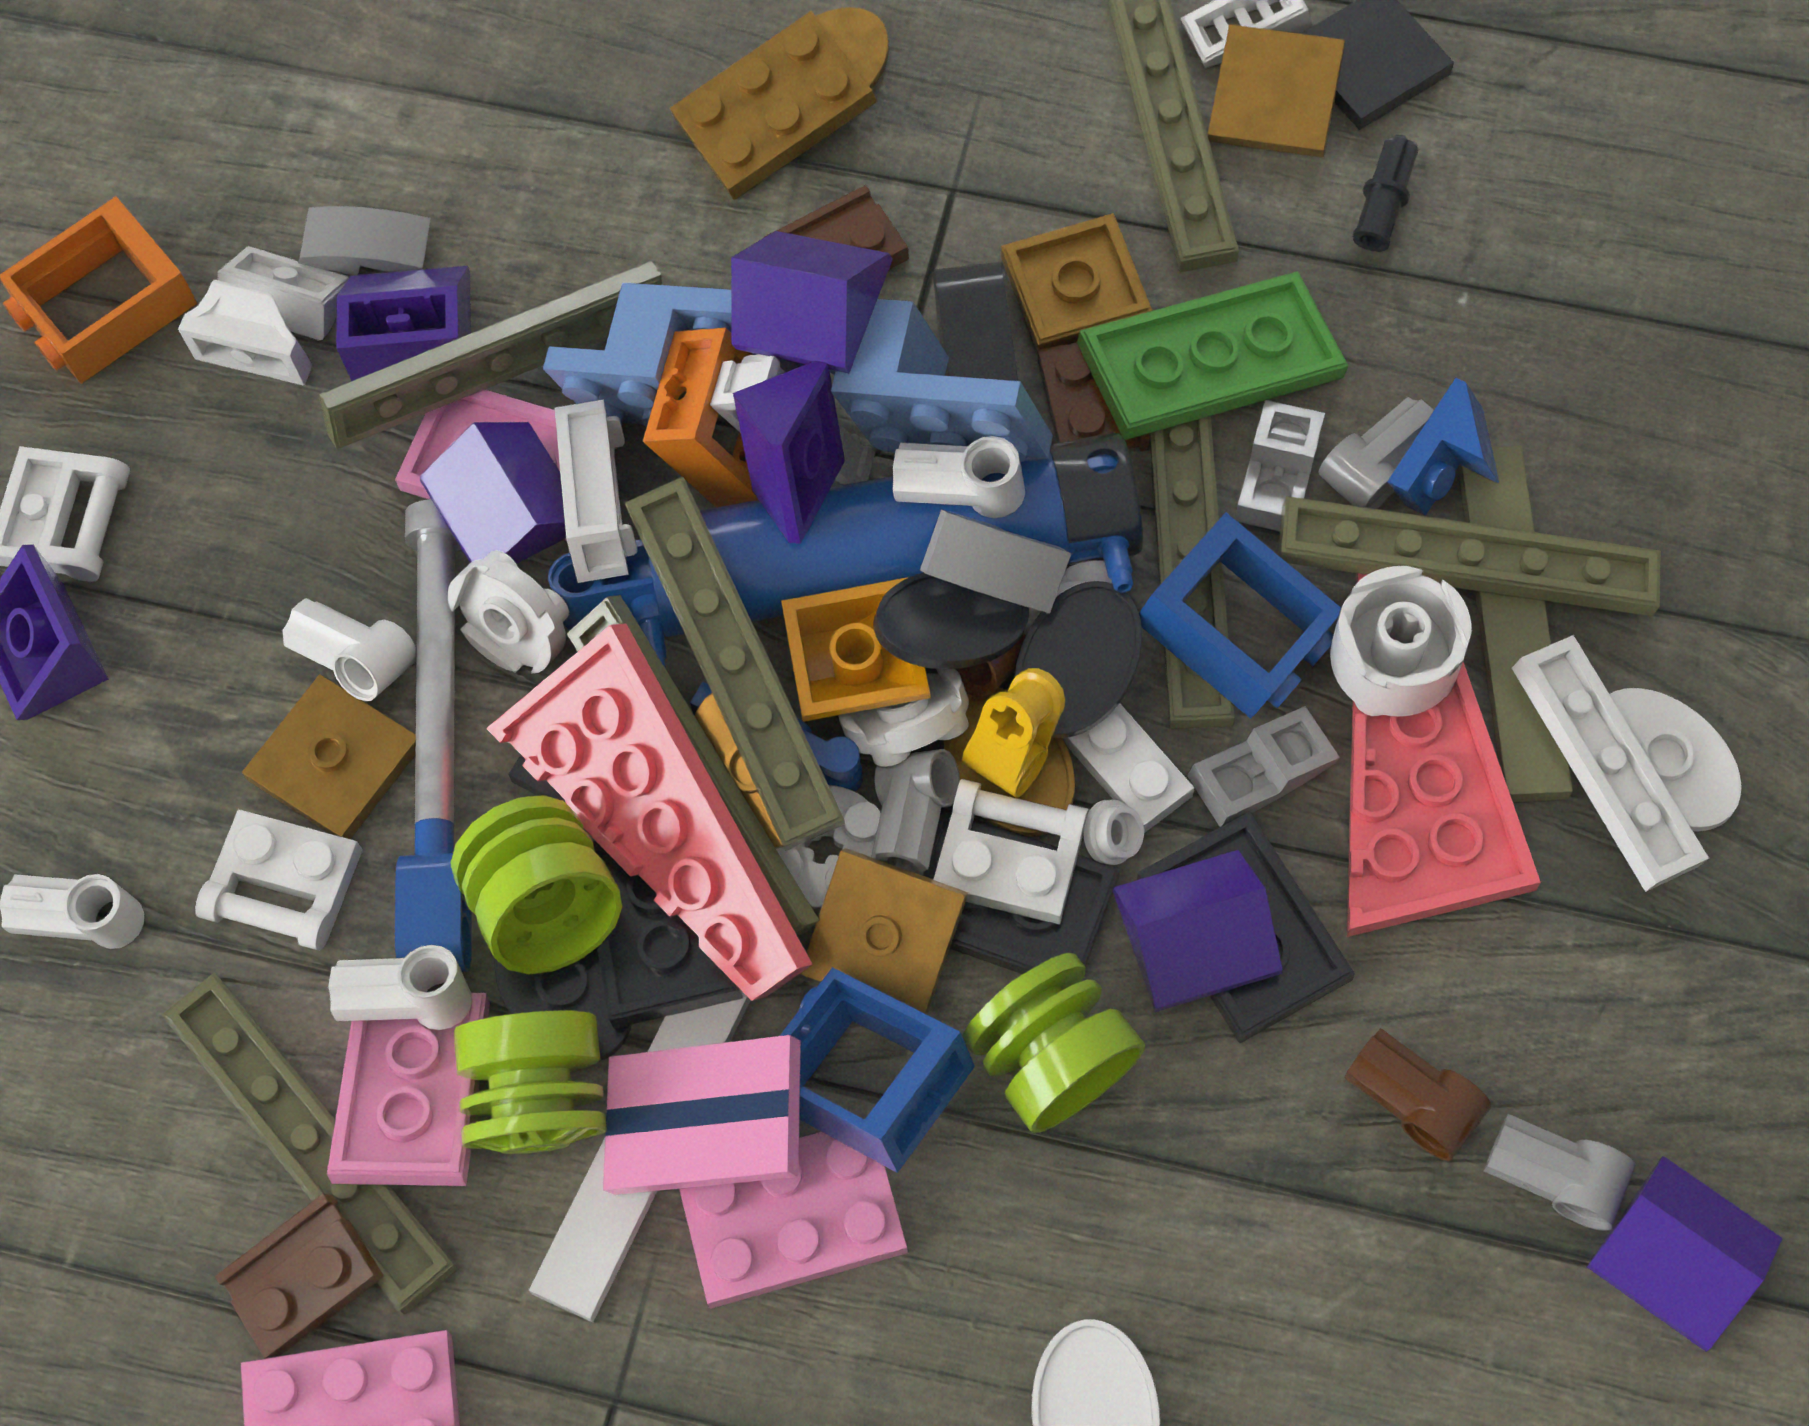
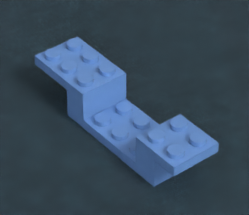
[543,283,1053,463]

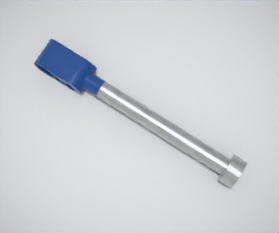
[395,499,472,973]

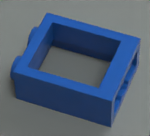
[1139,512,1341,719]
[780,967,975,1173]

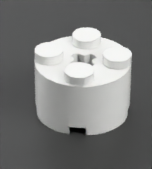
[1330,566,1472,717]

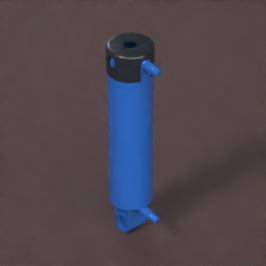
[548,433,1143,669]

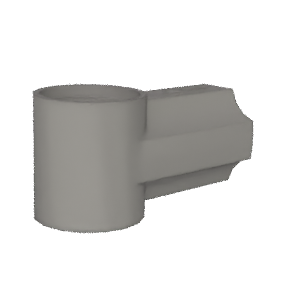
[1318,397,1434,509]
[871,749,960,876]
[1484,1114,1635,1231]

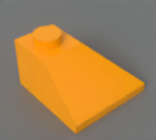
[781,578,931,722]

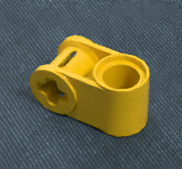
[962,668,1065,798]

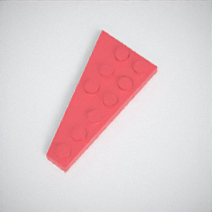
[1347,573,1541,937]

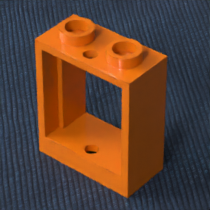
[0,196,198,384]
[643,328,758,508]

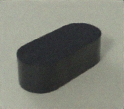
[933,262,1018,381]

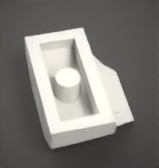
[178,280,313,386]

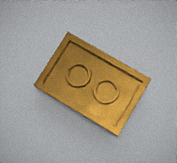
[669,10,877,200]

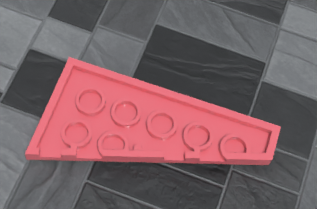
[486,624,813,1001]

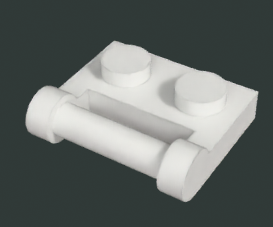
[0,446,130,582]
[933,779,1088,924]
[195,809,363,951]

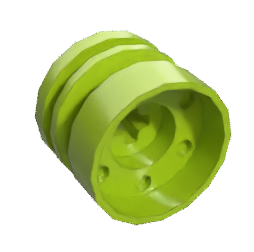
[450,795,622,974]
[963,953,1145,1133]
[454,1011,607,1154]

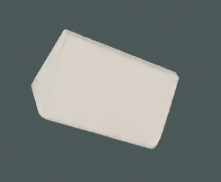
[218,246,349,340]

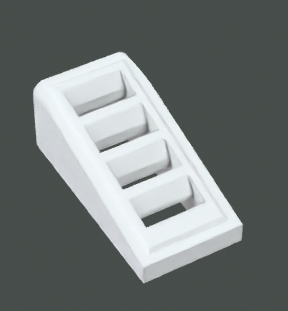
[1180,0,1312,68]

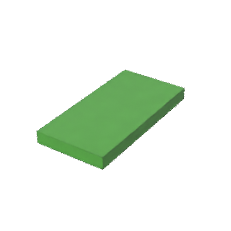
[1077,271,1348,440]

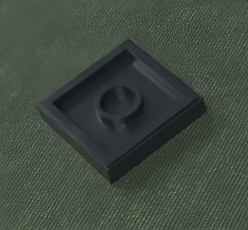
[1301,0,1454,130]

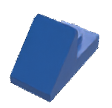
[1387,378,1499,516]

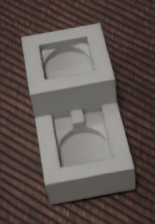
[298,206,431,276]
[1235,400,1325,531]
[920,509,1071,613]
[1187,706,1340,827]

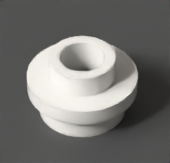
[1083,800,1144,865]

